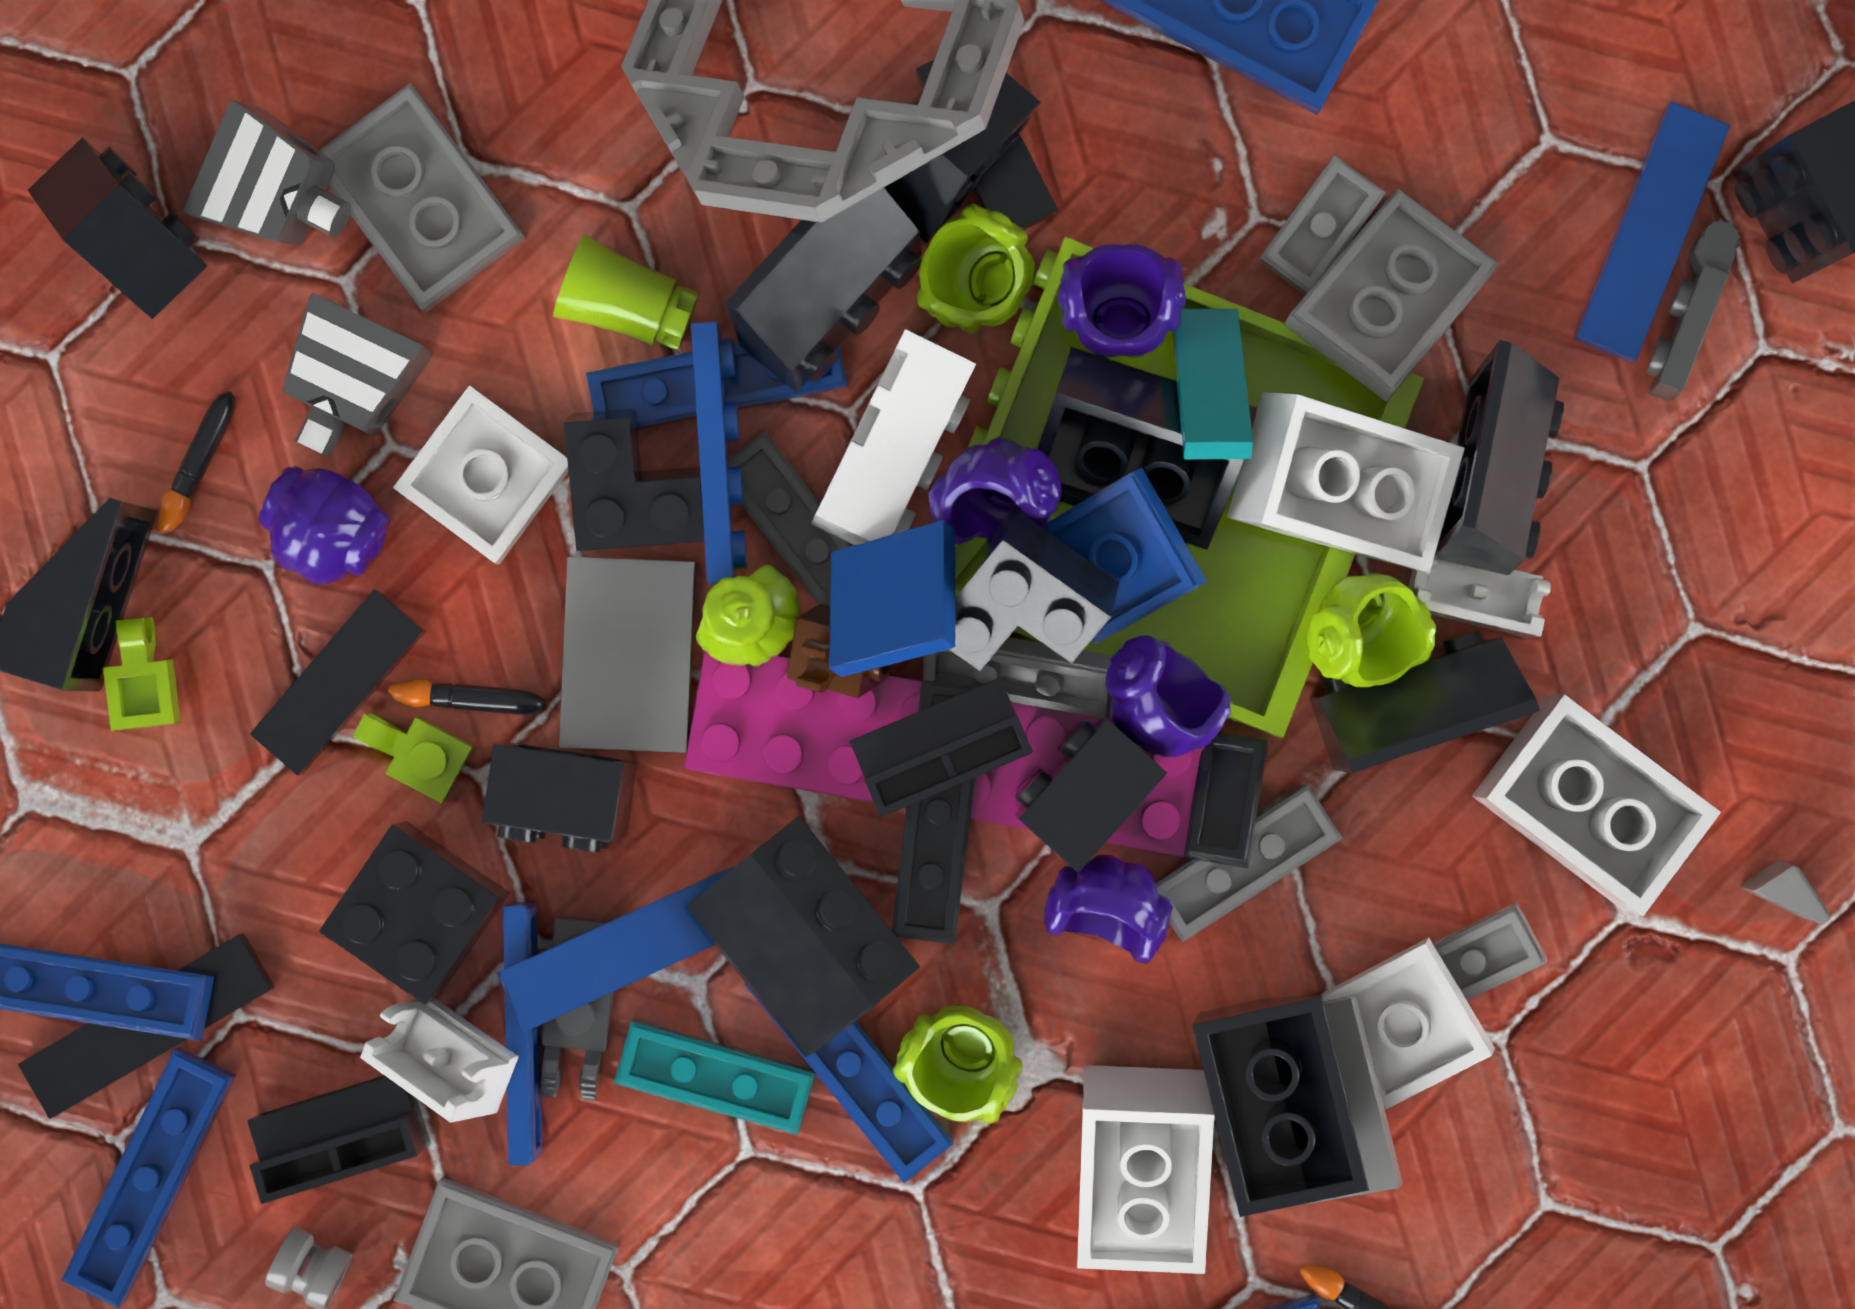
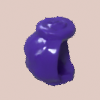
[1058,244,1186,358]
[928,437,1061,545]
[258,466,390,584]
[1105,635,1231,757]
[1044,854,1173,964]

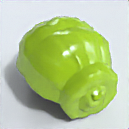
[917,203,1035,334]
[696,565,801,667]
[1307,573,1436,687]
[893,1005,1023,1123]

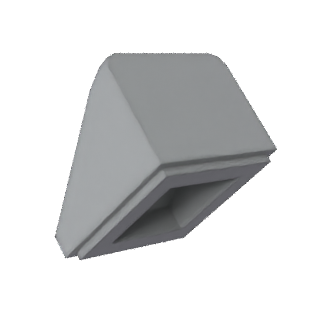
[1740,861,1830,924]

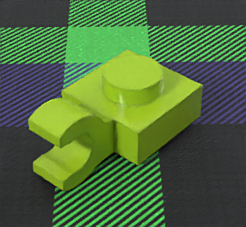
[103,617,181,731]
[353,713,475,804]

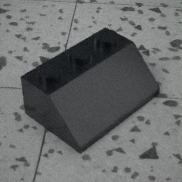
[726,187,922,393]
[1435,340,1564,576]
[1037,347,1257,550]
[1309,630,1540,773]
[685,816,921,1058]
[1193,995,1369,1217]

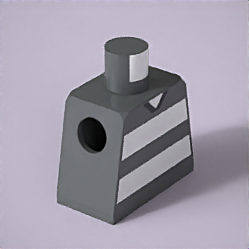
[182,100,351,245]
[283,293,433,457]

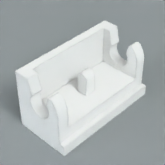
[1408,555,1551,638]
[360,999,519,1123]

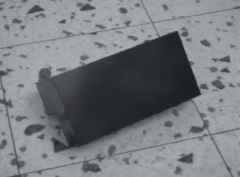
[849,677,1033,817]
[247,1075,431,1204]

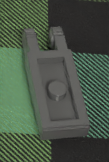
[1645,219,1741,402]
[541,916,614,1101]

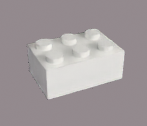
[1472,694,1721,916]

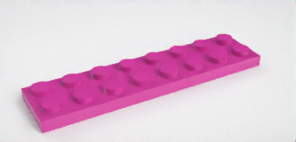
[684,651,1205,857]

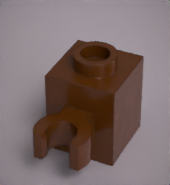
[787,604,892,698]

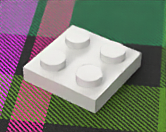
[393,385,568,565]
[1320,937,1495,1110]

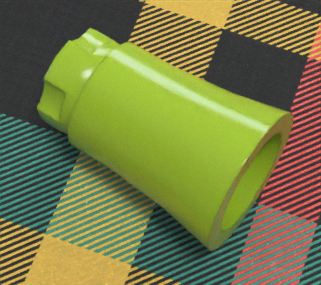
[553,233,700,350]

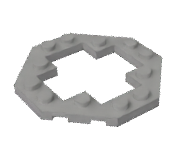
[621,0,1024,223]

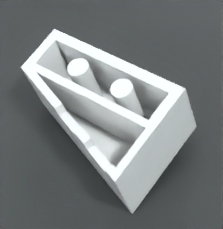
[811,329,976,545]

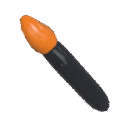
[157,391,235,533]
[388,679,546,715]
[1300,1264,1392,1309]

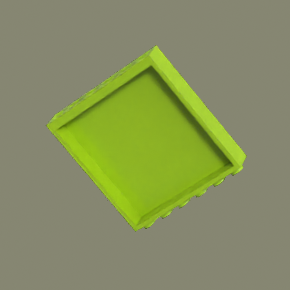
[955,237,1425,738]

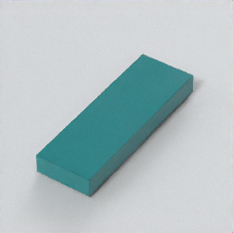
[1172,309,1253,459]
[614,1019,815,1135]

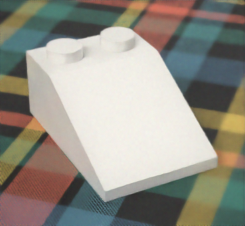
[1227,392,1465,573]
[1077,1065,1215,1274]

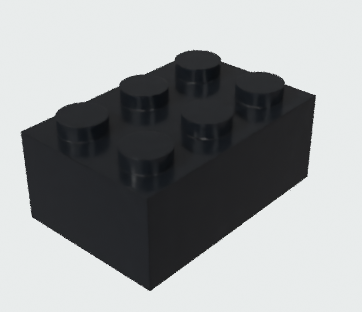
[1733,100,1855,284]

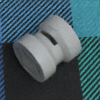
[265,1226,353,1309]

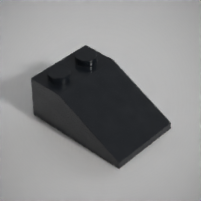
[0,498,158,691]

